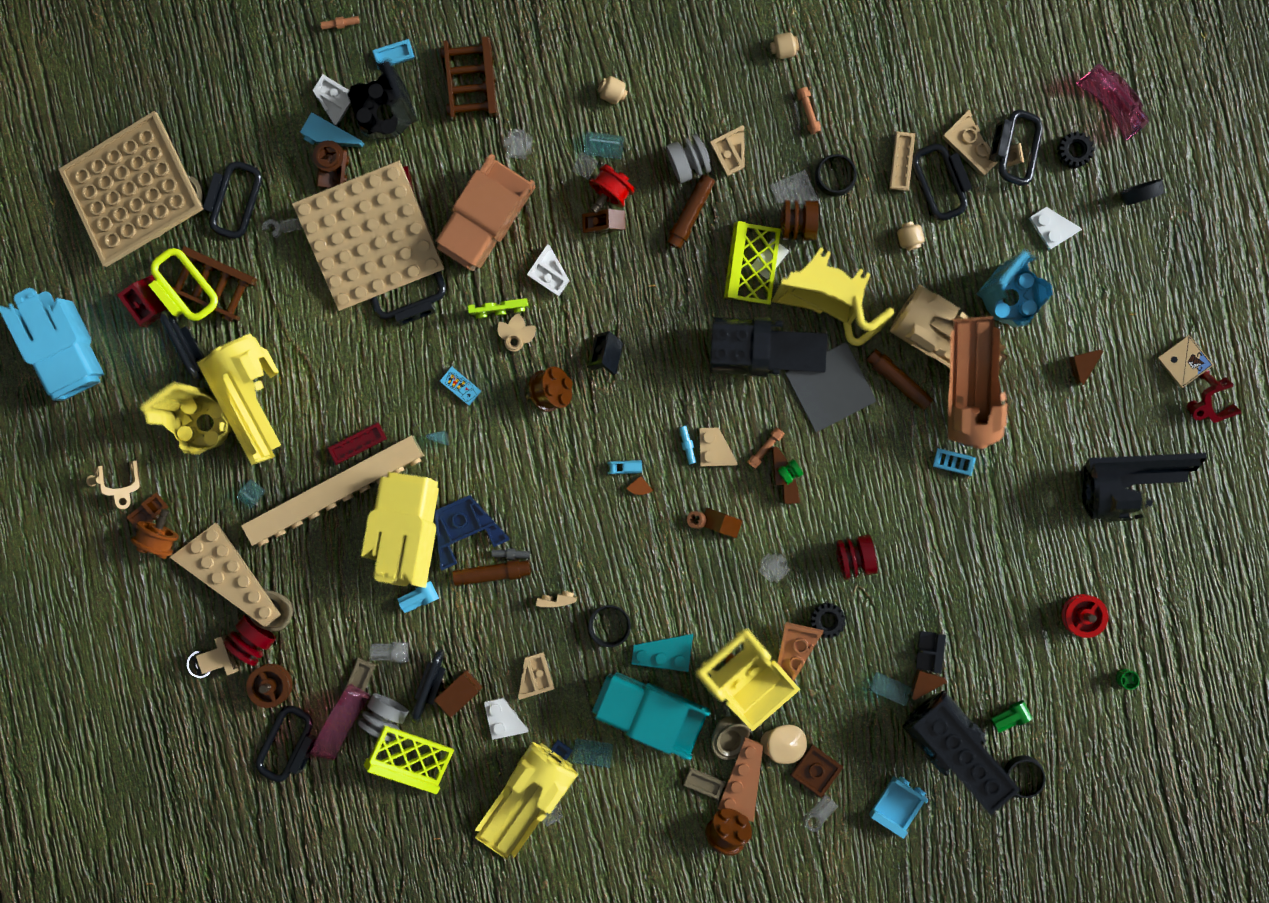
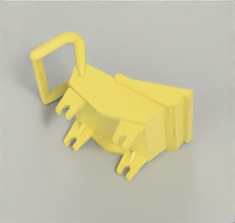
[771,248,894,346]
[696,629,800,731]

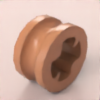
[687,511,706,529]

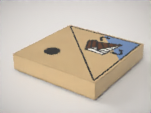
[1157,335,1213,389]

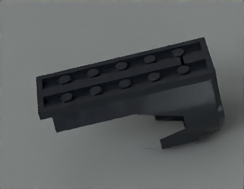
[347,59,418,139]
[1081,453,1207,522]

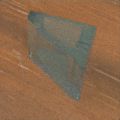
[426,431,450,446]
[237,479,265,509]

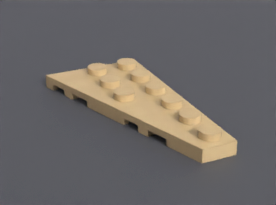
[170,523,281,627]

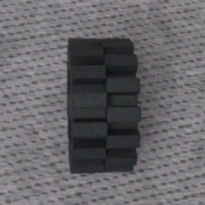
[1057,131,1095,168]
[810,603,846,638]

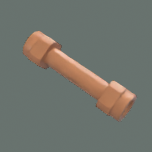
[797,87,821,135]
[747,427,785,469]

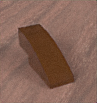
[772,447,800,504]

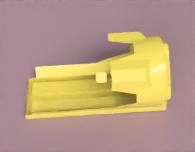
[197,334,282,465]
[141,383,232,454]
[475,742,578,860]

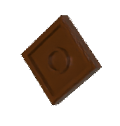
[790,744,844,798]

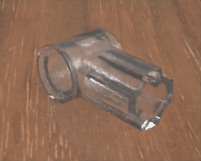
[370,642,408,663]
[803,794,838,832]

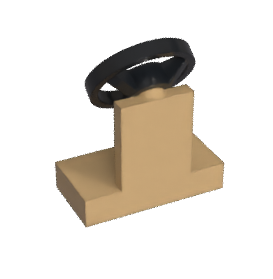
[186,635,239,678]

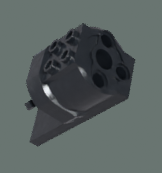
[710,317,828,378]
[902,690,1021,815]

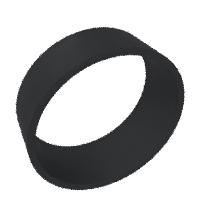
[815,154,857,196]
[1120,179,1164,205]
[589,605,631,647]
[1004,755,1046,798]

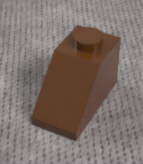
[582,209,626,233]

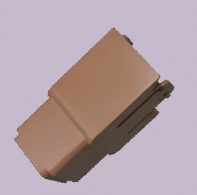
[436,154,536,271]

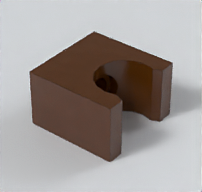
[435,670,483,718]

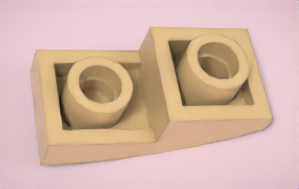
[536,591,577,607]

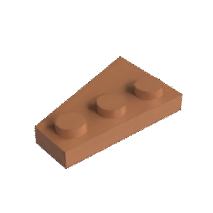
[777,622,824,681]

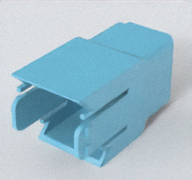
[0,288,104,401]

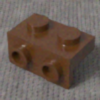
[316,149,349,189]

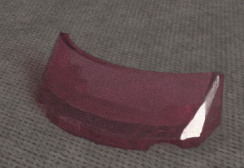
[1076,63,1149,141]
[310,684,370,760]

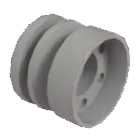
[666,134,711,184]
[358,693,409,742]

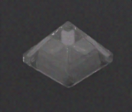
[543,803,563,827]

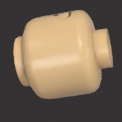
[770,32,799,60]
[598,76,627,105]
[897,221,925,251]

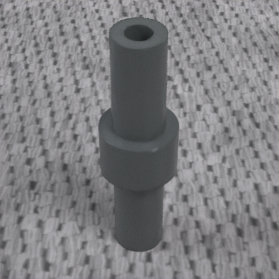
[492,548,530,560]

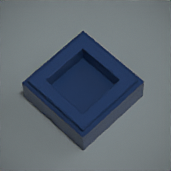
[549,739,573,763]

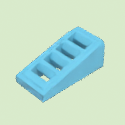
[933,448,976,476]

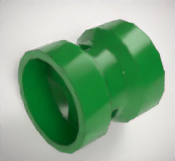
[777,458,804,485]
[1116,669,1140,690]

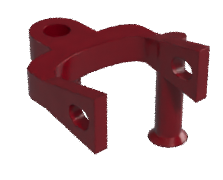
[1186,370,1242,423]

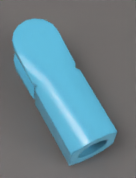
[607,460,642,474]

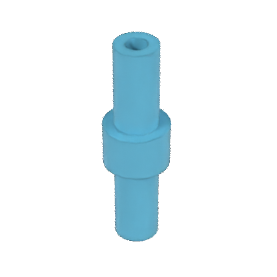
[679,426,696,464]

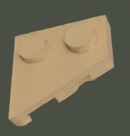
[710,125,745,177]
[699,428,737,466]
[518,652,555,700]

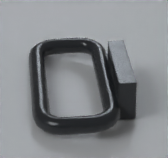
[989,110,1043,186]
[912,143,972,221]
[203,161,262,239]
[370,271,446,326]
[159,311,205,381]
[411,649,446,723]
[256,705,319,782]

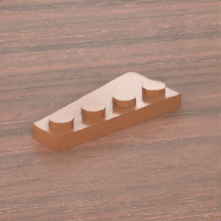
[718,737,763,822]

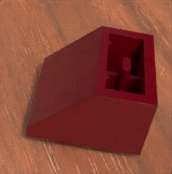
[117,275,169,328]

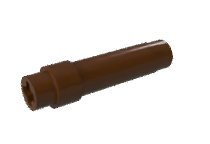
[667,174,715,249]
[866,349,933,411]
[453,560,531,586]

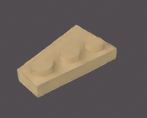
[942,110,998,177]

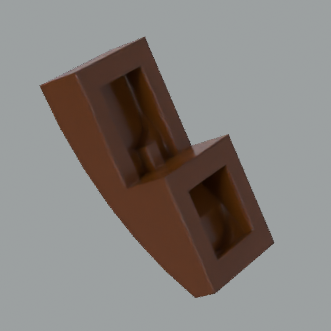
[126,492,169,531]

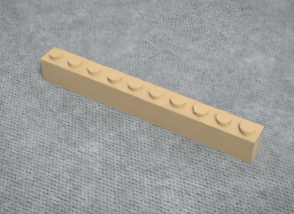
[241,435,424,547]

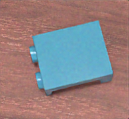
[869,776,929,839]

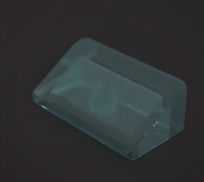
[584,132,625,159]
[869,672,912,706]
[572,739,613,768]

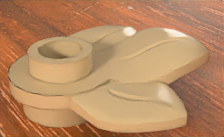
[497,314,536,352]

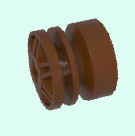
[780,200,819,241]

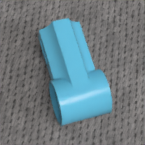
[398,581,439,613]

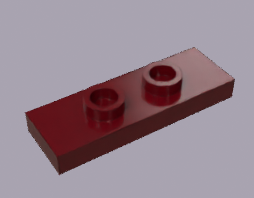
[327,422,387,465]

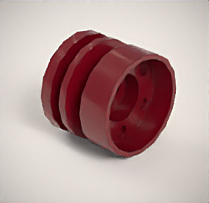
[836,534,878,580]
[223,615,276,666]

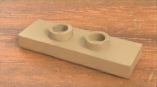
[889,131,915,191]

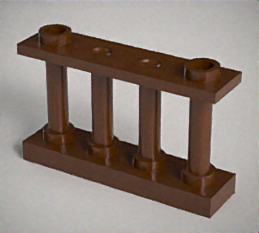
[441,36,498,121]
[171,246,258,322]

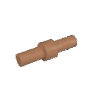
[320,16,360,30]

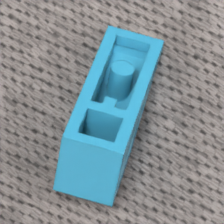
[300,112,364,147]

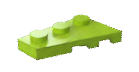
[468,298,529,319]

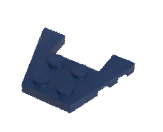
[435,495,510,571]

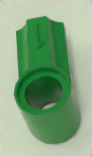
[991,700,1033,733]

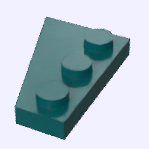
[631,633,693,672]

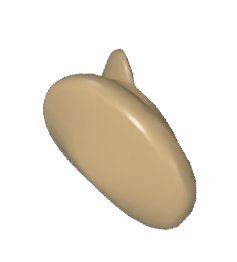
[761,725,807,764]

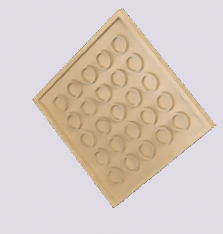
[59,111,203,267]
[292,160,445,311]

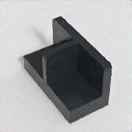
[587,331,623,375]
[916,631,946,674]

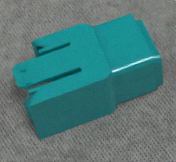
[592,672,711,760]

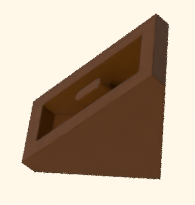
[1069,349,1104,385]
[704,508,743,538]
[909,669,948,700]

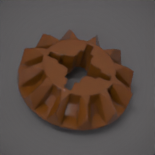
[313,140,344,172]

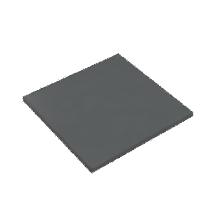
[785,342,877,432]

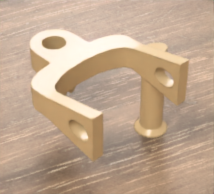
[86,461,140,509]

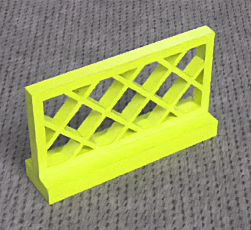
[723,221,781,305]
[364,725,454,794]

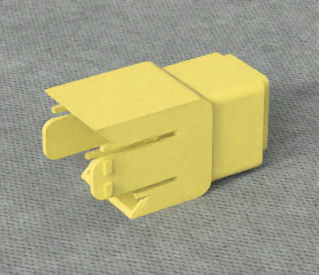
[361,472,439,588]

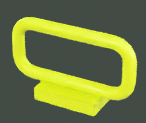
[149,248,218,321]

